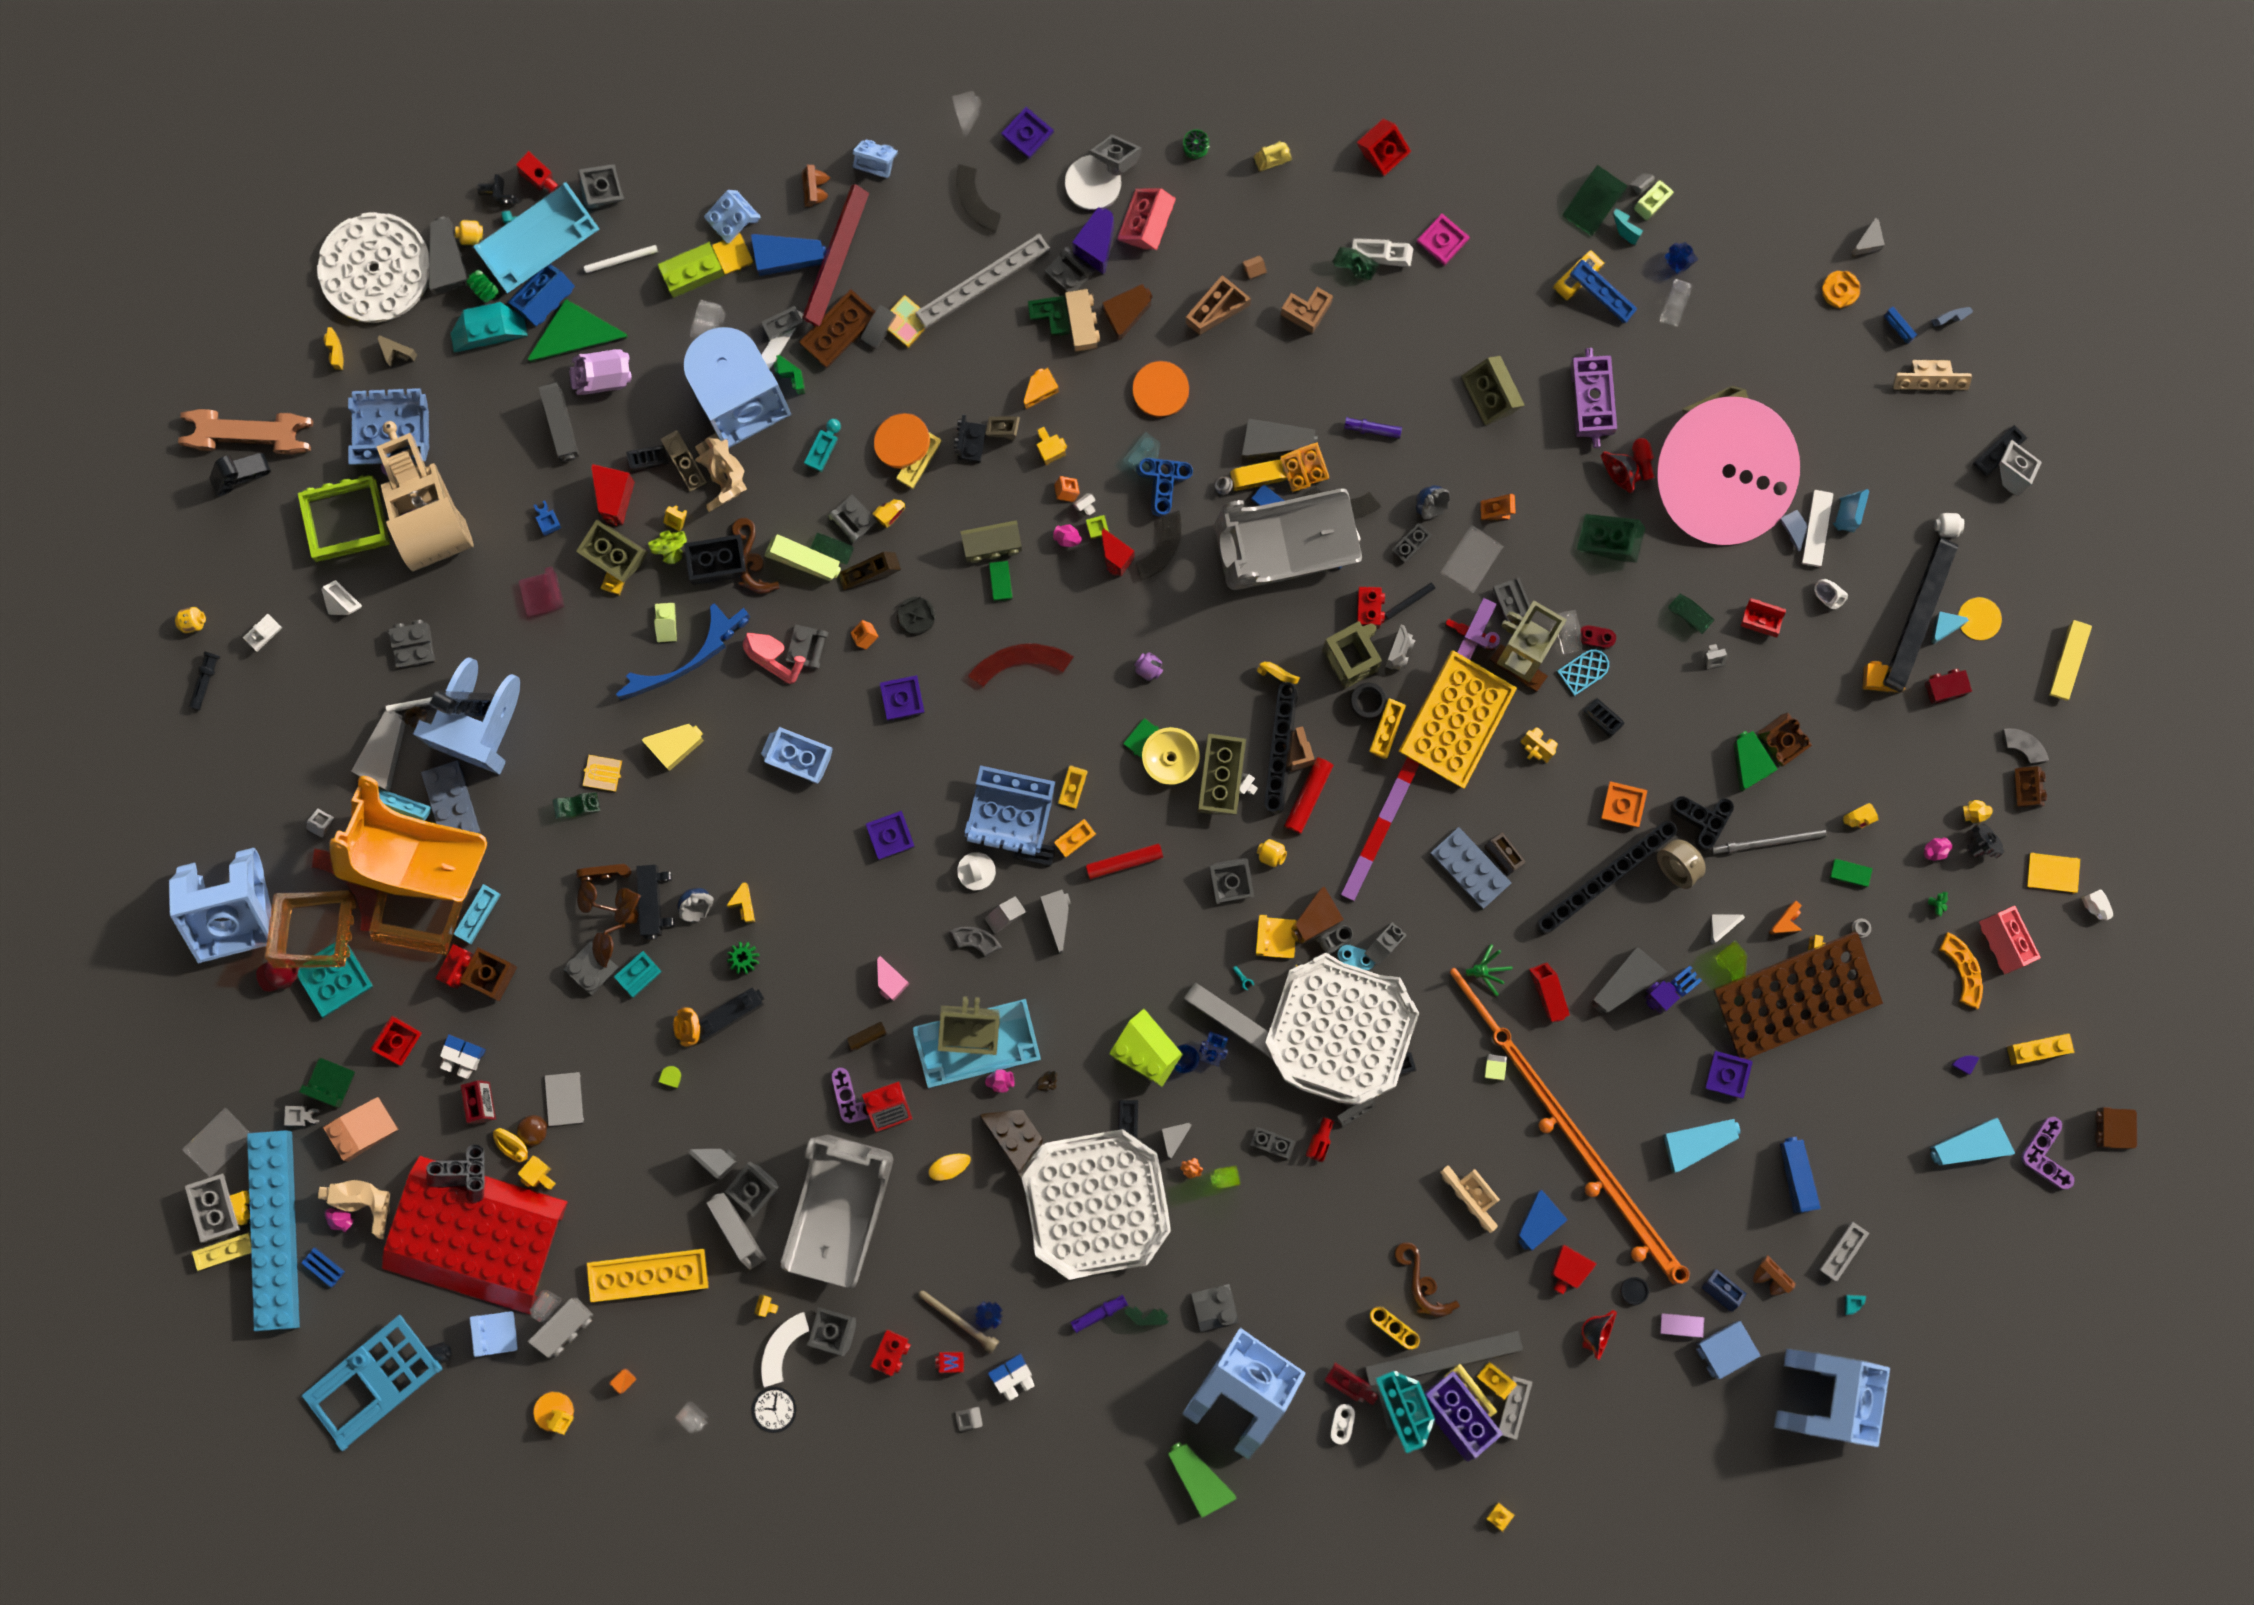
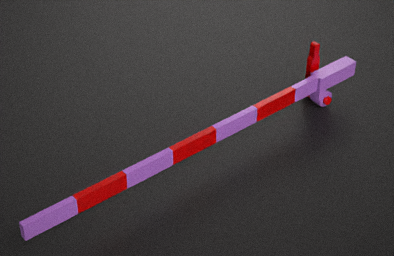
[1341,598,1500,901]

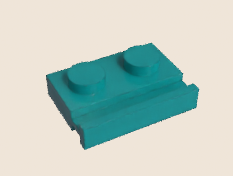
[614,951,662,998]

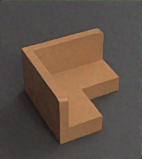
[1281,287,1333,334]
[1283,726,1314,772]

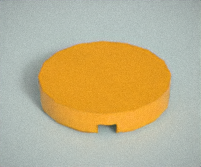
[1822,271,1860,308]
[673,1007,700,1047]
[534,1392,574,1432]

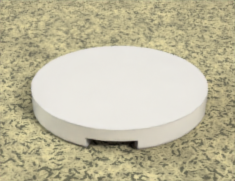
[1065,155,1121,210]

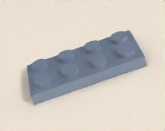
[421,760,481,834]
[1430,827,1511,909]

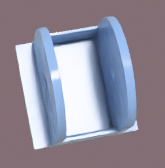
[684,327,792,448]
[413,658,520,775]

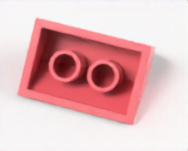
[1117,188,1175,250]
[1979,906,2041,974]

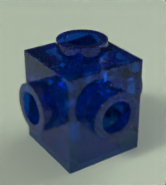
[1664,242,1699,274]
[1199,1032,1228,1067]
[975,1301,1003,1329]

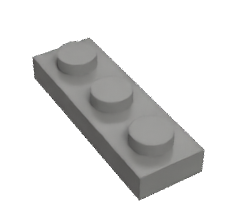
[1819,1222,1869,1282]
[1499,1376,1532,1440]

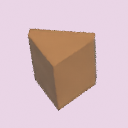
[1242,256,1267,280]

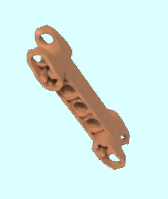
[178,409,313,455]

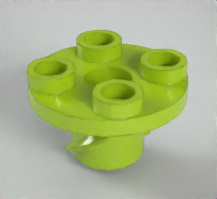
[648,531,687,564]

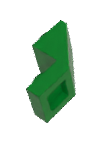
[774,355,805,394]

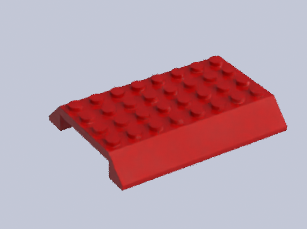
[382,1156,568,1315]

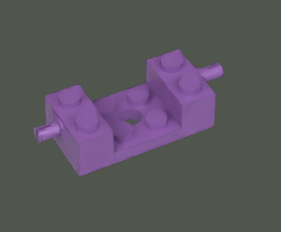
[1570,348,1617,449]

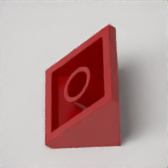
[370,1016,422,1066]

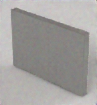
[544,1072,584,1126]

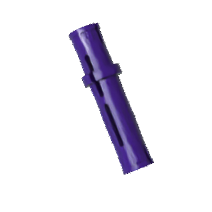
[1344,417,1402,439]
[1071,1294,1128,1333]

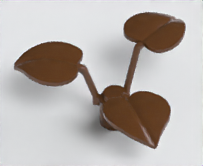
[577,881,641,968]

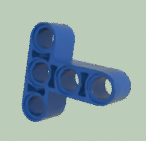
[1136,458,1193,517]

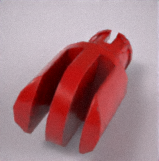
[1632,438,1655,481]
[1306,1117,1335,1163]

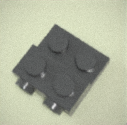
[389,620,435,669]

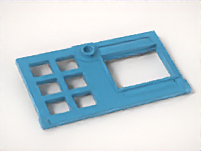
[302,1315,442,1451]

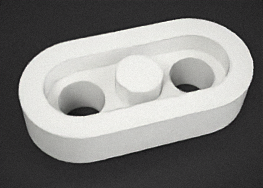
[1330,1404,1355,1444]

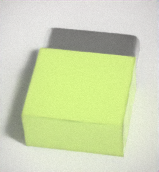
[1484,1054,1507,1081]

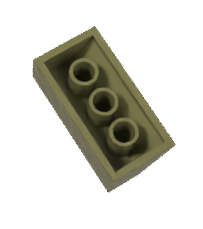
[1197,734,1246,815]

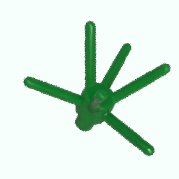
[1466,944,1513,996]

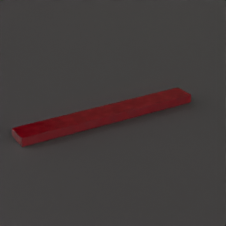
[802,184,869,327]

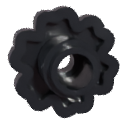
[1968,822,2004,859]

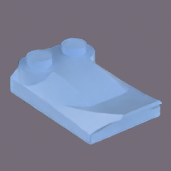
[761,727,833,784]

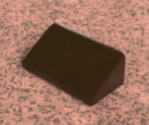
[1484,832,1526,876]
[847,1022,888,1051]

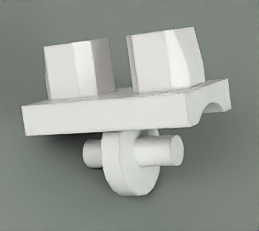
[243,614,282,652]

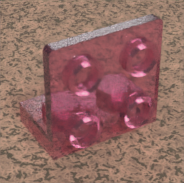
[519,566,565,617]

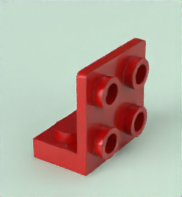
[435,944,474,989]

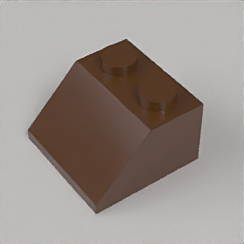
[460,947,517,1002]

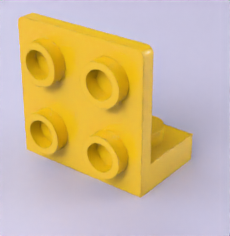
[1255,915,1296,959]

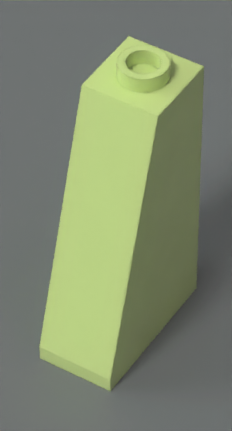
[764,534,841,581]

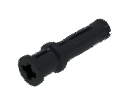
[188,651,221,710]

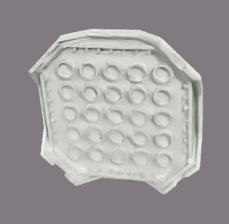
[1265,953,1419,1105]
[1022,1129,1171,1280]

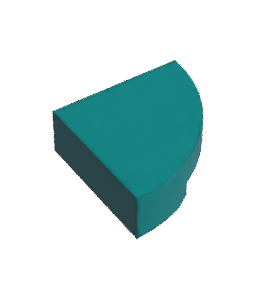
[1845,1295,1866,1315]

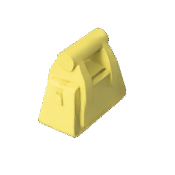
[1254,141,1292,171]

